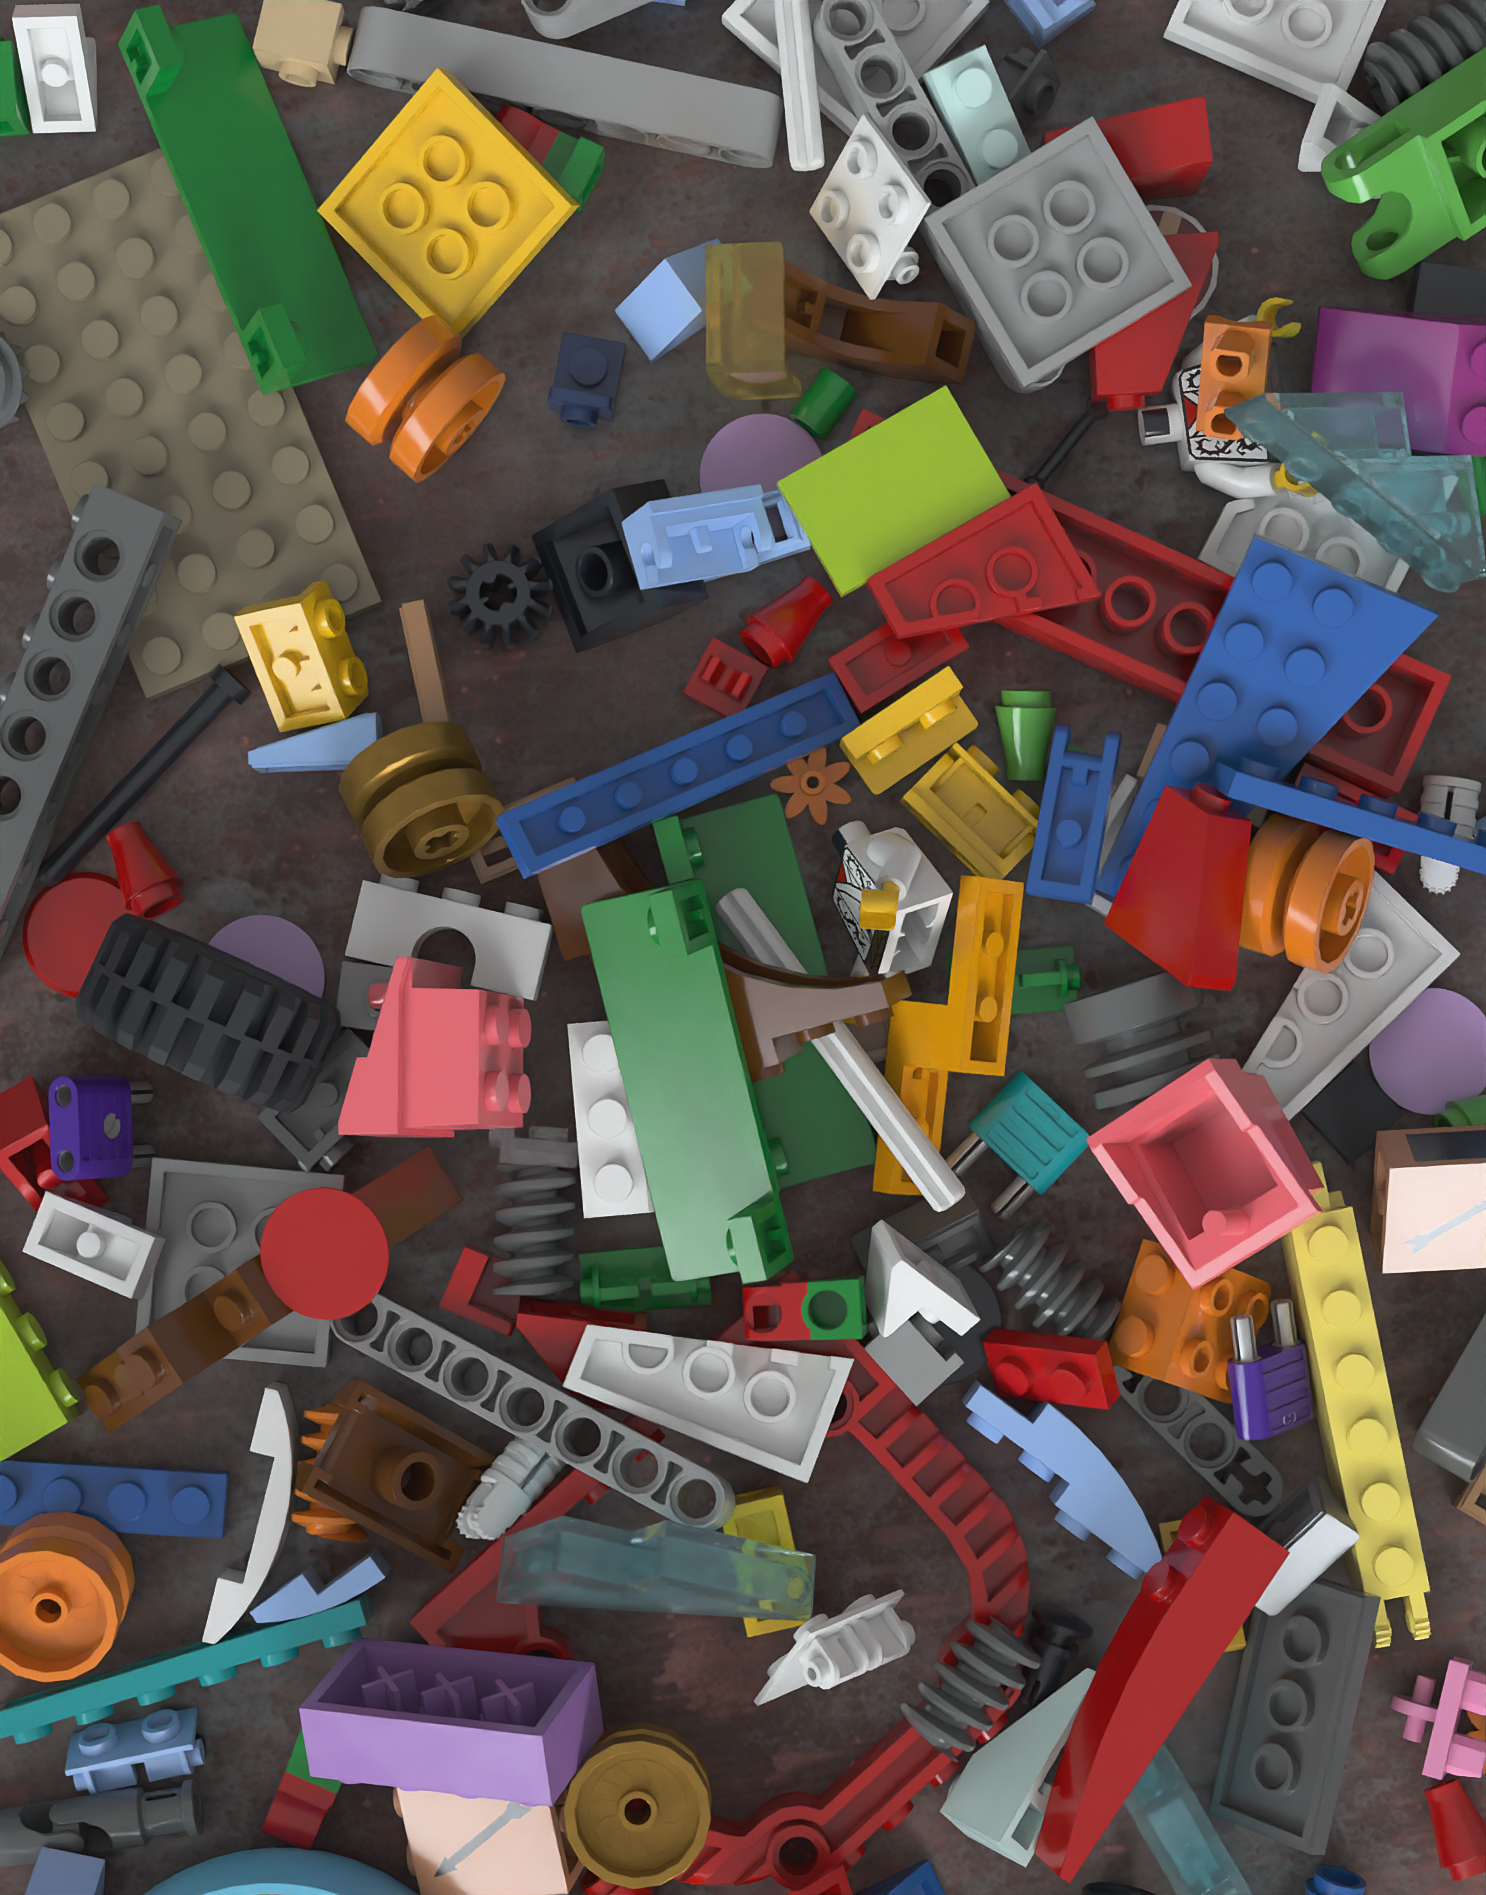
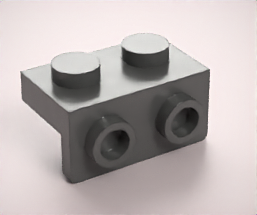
[257,1027,370,1173]

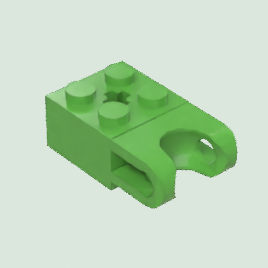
[1321,47,1486,280]

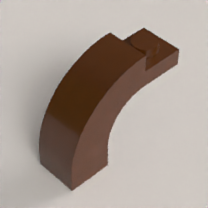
[747,258,977,385]

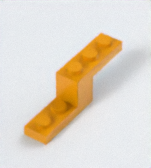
[872,875,1024,1196]

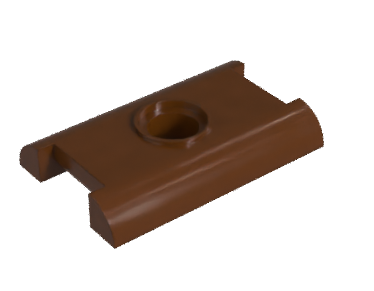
[296,1379,497,1574]

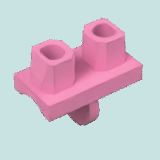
[1390,1656,1486,1780]

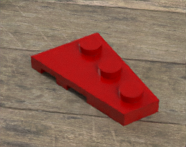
[866,483,1102,639]

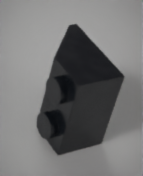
[532,479,709,653]

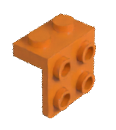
[1108,1239,1271,1404]

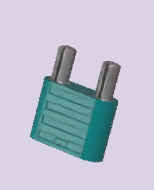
[945,1070,1090,1221]

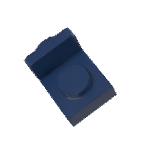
[548,332,626,428]

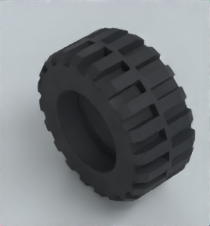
[76,913,341,1113]

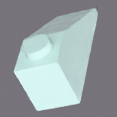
[940,1668,1096,1867]

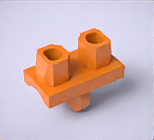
[1196,315,1273,440]

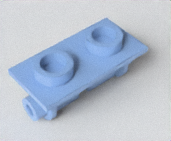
[65,1707,206,1795]

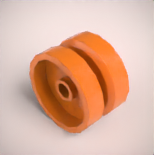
[345,315,506,483]
[1239,812,1375,974]
[0,1511,135,1682]

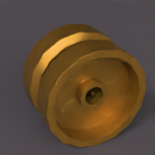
[338,721,505,878]
[564,1722,712,1889]

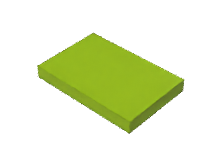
[777,385,1011,598]

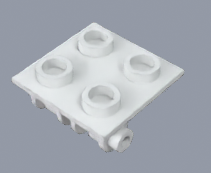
[809,114,932,300]
[754,1589,915,1706]

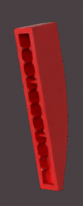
[1034,1495,1290,1884]

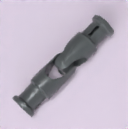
[0,1779,204,1869]

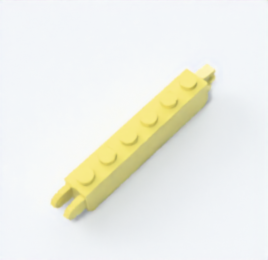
[1280,1161,1431,1648]

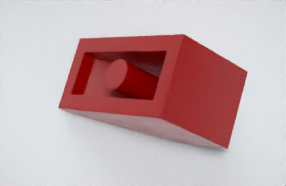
[0,1076,109,1213]
[516,1296,647,1409]

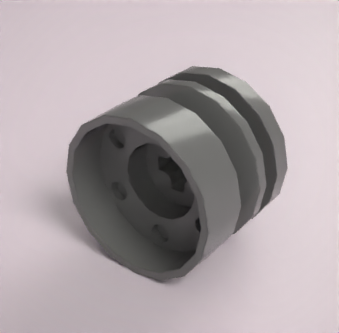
[1061,970,1222,1109]

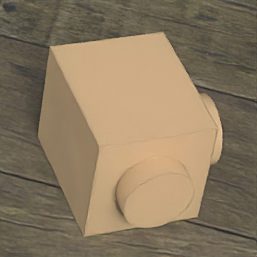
[252,0,355,87]

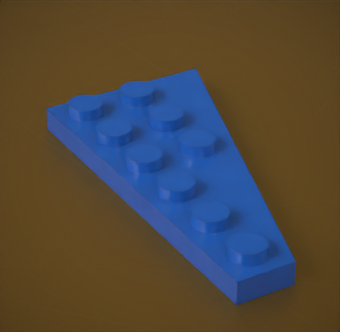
[1095,533,1439,897]

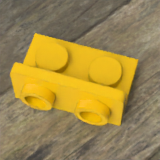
[234,580,369,732]
[839,666,978,795]

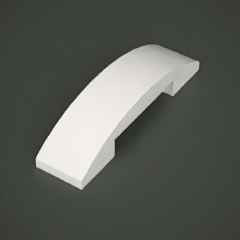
[202,1382,300,1644]

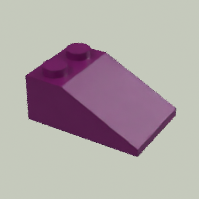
[1304,306,1486,457]

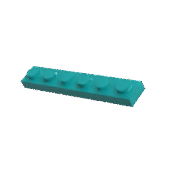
[0,1590,374,1744]

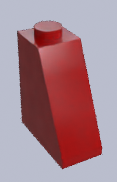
[1038,97,1213,201]
[1088,232,1219,412]
[1103,782,1252,991]

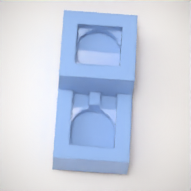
[250,1548,392,1623]

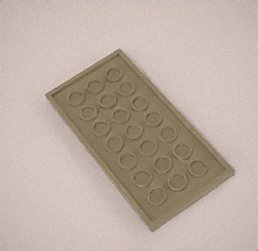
[0,148,384,701]

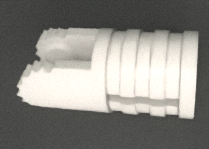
[1418,775,1482,896]
[456,1435,566,1540]

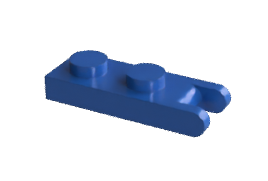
[1026,723,1122,905]

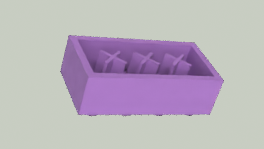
[299,1638,604,1807]

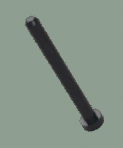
[38,663,252,887]

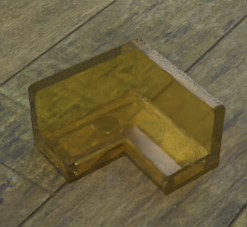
[705,241,801,400]

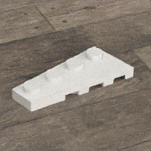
[1242,870,1460,1121]
[562,1325,854,1483]

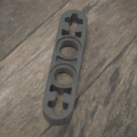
[1098,1321,1284,1517]

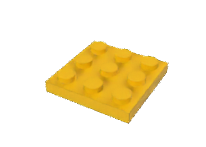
[317,68,580,339]

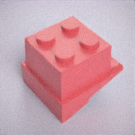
[338,957,531,1138]
[1086,1058,1325,1289]

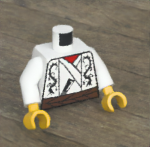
[1138,297,1321,499]
[832,821,953,1024]

